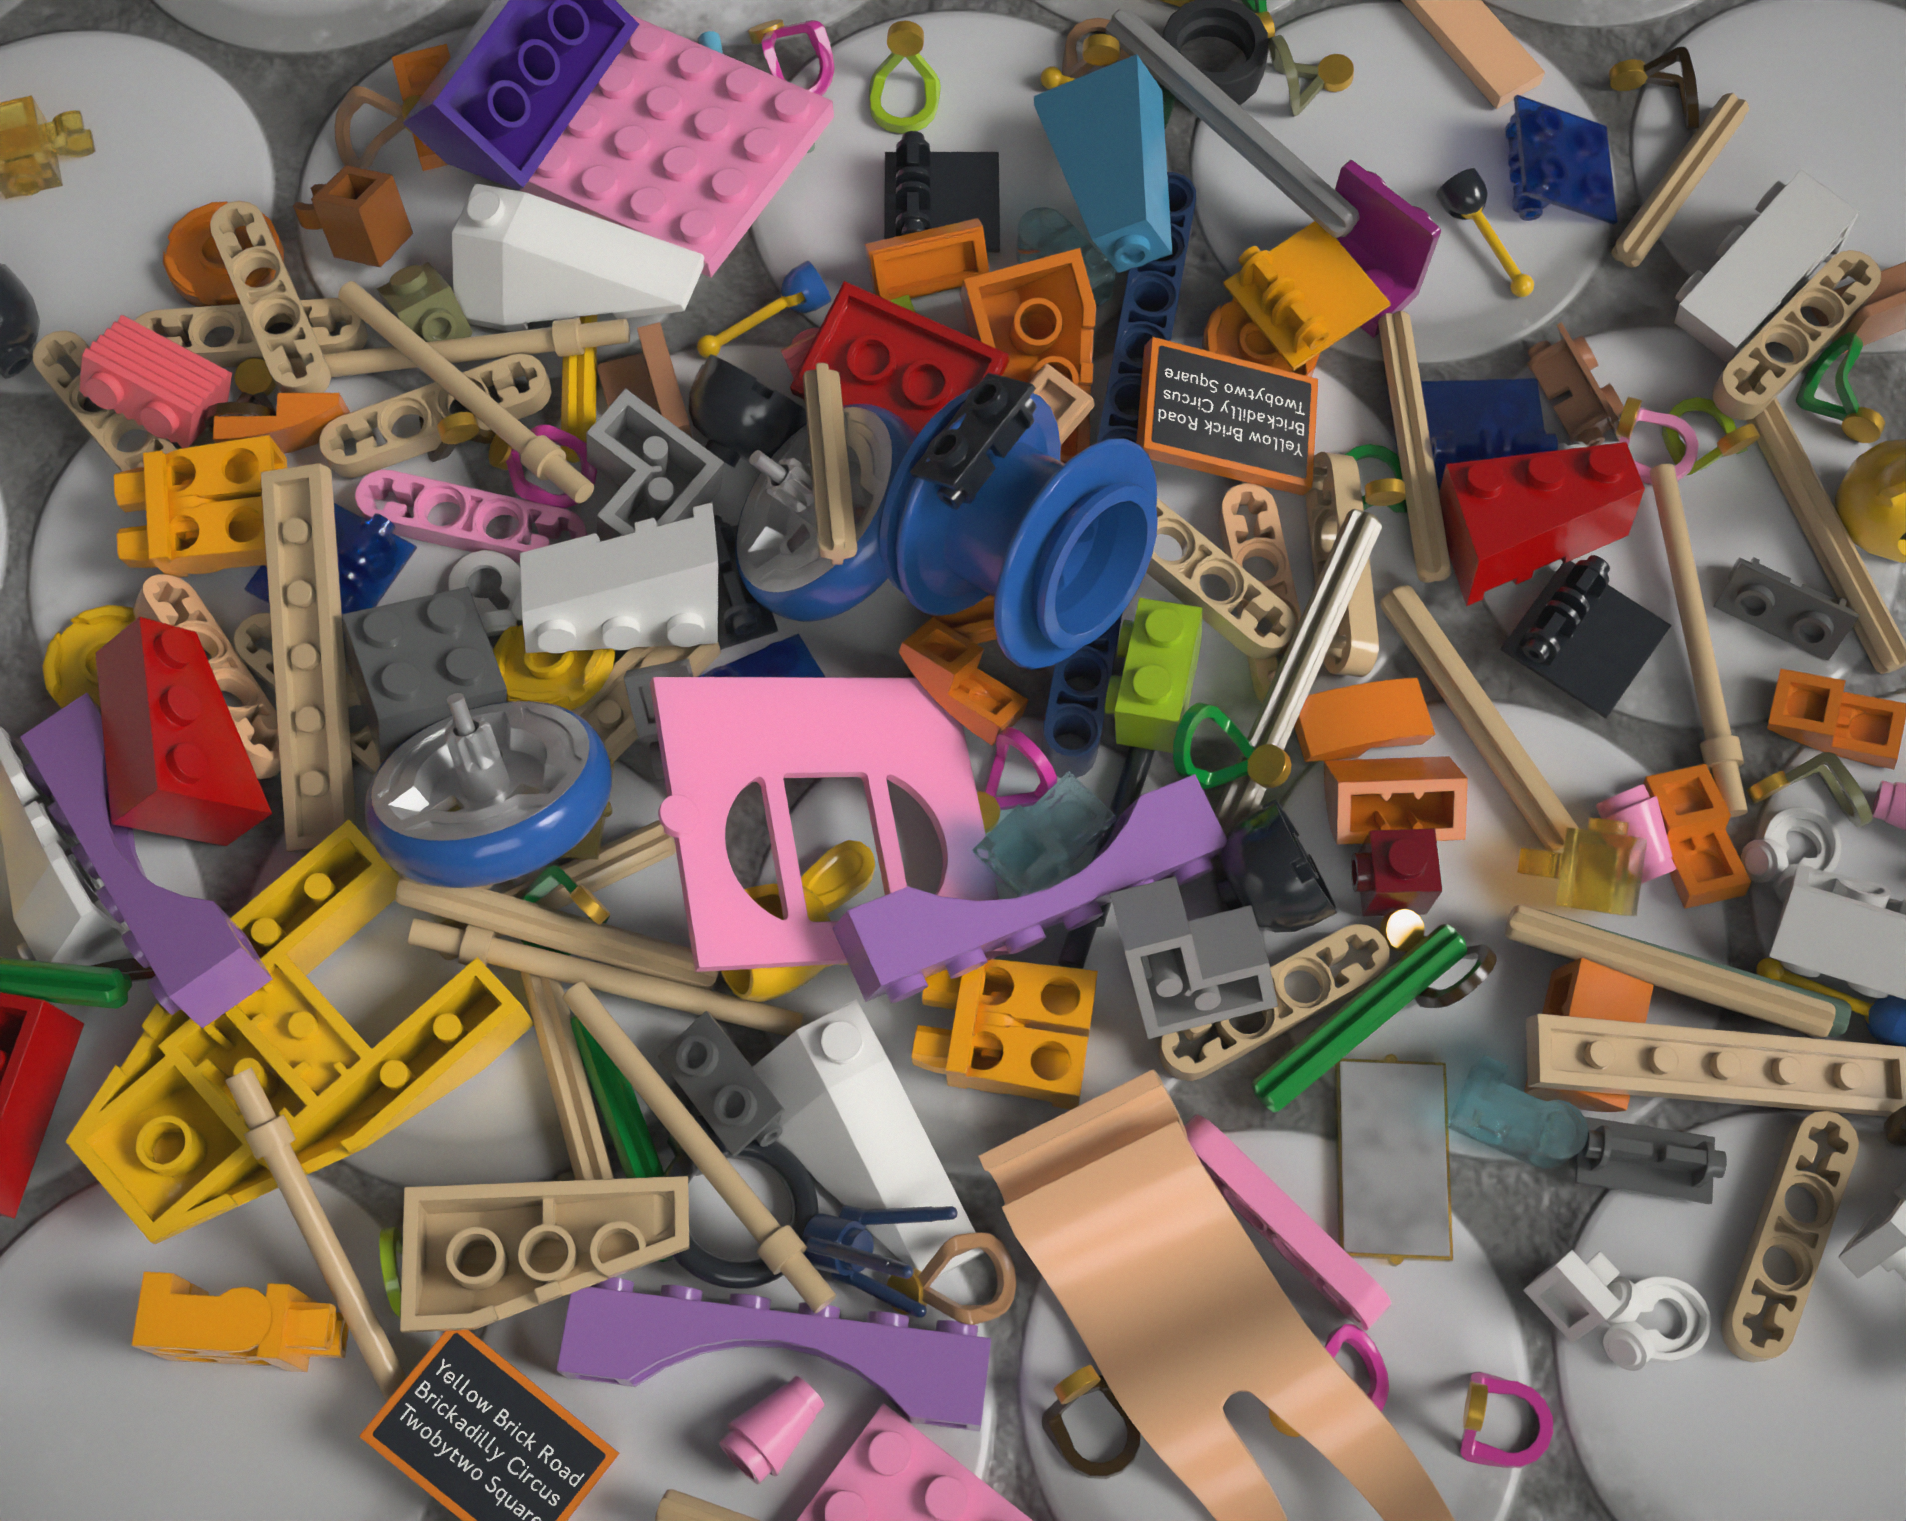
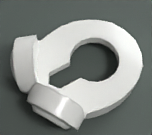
[448,550,523,637]
[1741,807,1842,904]
[1603,1276,1711,1371]

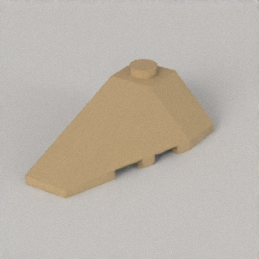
[400,1176,689,1333]

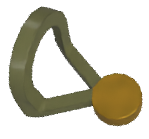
[1268,35,1354,116]
[1746,752,1873,828]

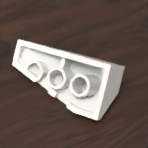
[452,183,705,332]
[0,726,130,966]
[752,999,984,1279]

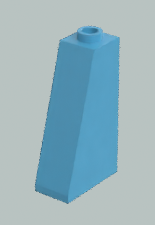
[1033,54,1172,273]

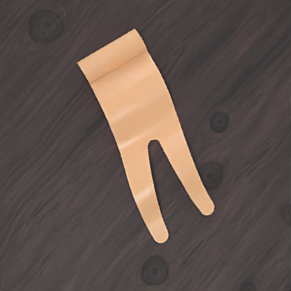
[978,1069,1455,1521]

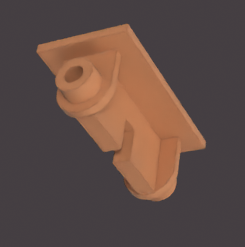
[1528,322,1624,446]

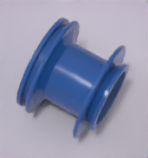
[880,389,1158,670]

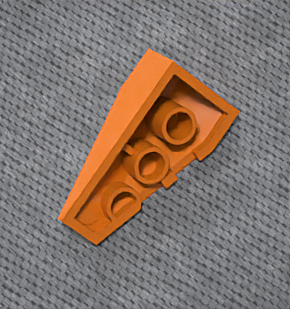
[959,248,1096,463]

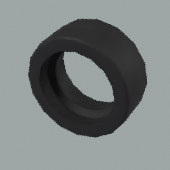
[1162,0,1269,105]

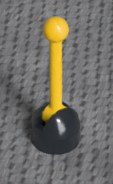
[1436,168,1534,297]

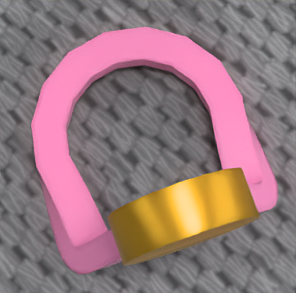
[1616,396,1699,484]

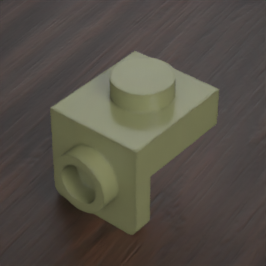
[377,262,472,342]

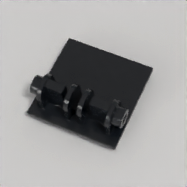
[884,131,1000,253]
[1500,555,1672,719]

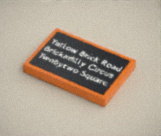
[1136,337,1318,496]
[359,1330,620,1521]

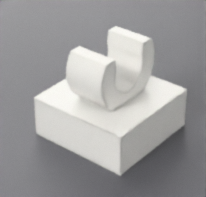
[1523,1250,1622,1344]

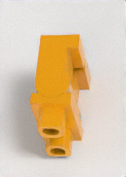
[114,435,287,578]
[912,959,1098,1110]
[131,1271,349,1372]

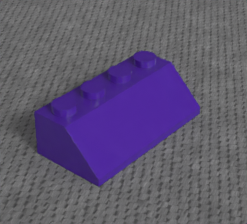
[402,0,639,190]

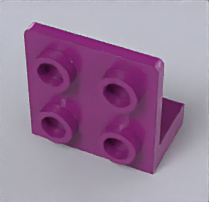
[1335,160,1441,338]

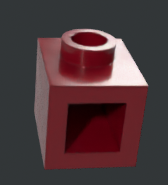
[1350,828,1442,917]

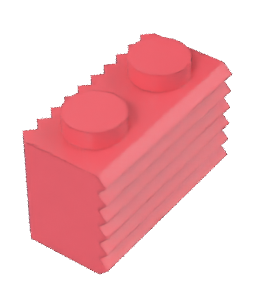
[79,315,232,448]

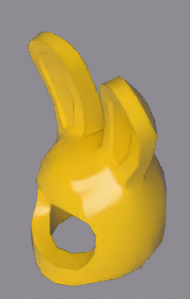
[1835,439,1906,563]
[721,840,875,1002]

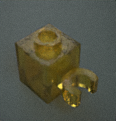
[0,95,96,199]
[1517,817,1647,916]

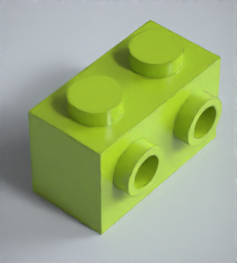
[1105,598,1202,753]

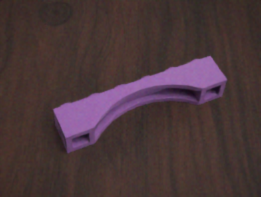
[20,693,273,1028]
[832,774,1227,1003]
[557,1277,991,1432]

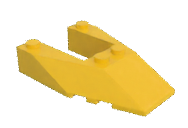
[65,819,534,1244]

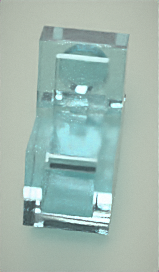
[972,771,1116,898]

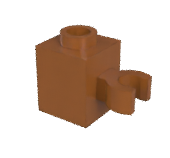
[293,165,414,268]

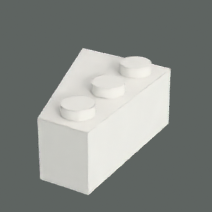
[1674,169,1860,363]
[520,502,718,653]

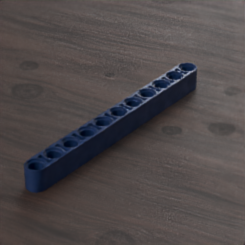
[1041,172,1196,779]

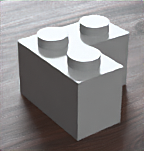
[586,388,724,542]
[1110,877,1278,1039]

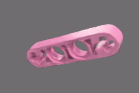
[355,470,588,563]
[1184,1114,1391,1330]

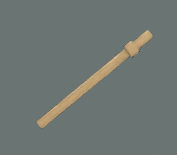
[338,281,594,503]
[289,318,630,379]
[1649,464,1748,818]
[408,918,804,1037]
[562,982,837,1314]
[225,1067,407,1402]

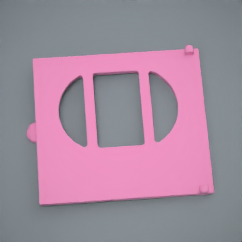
[650,677,1009,972]

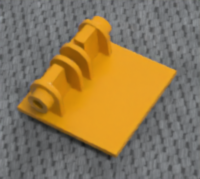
[1223,221,1391,371]

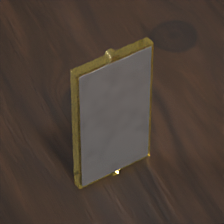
[1335,1054,1453,1267]

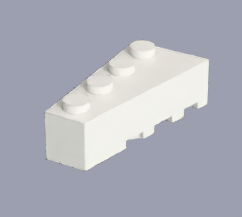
[1769,865,1906,999]

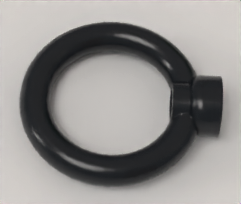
[662,1115,819,1289]

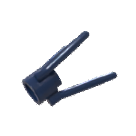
[802,1206,958,1318]

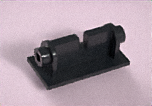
[910,373,1037,510]
[714,515,779,650]

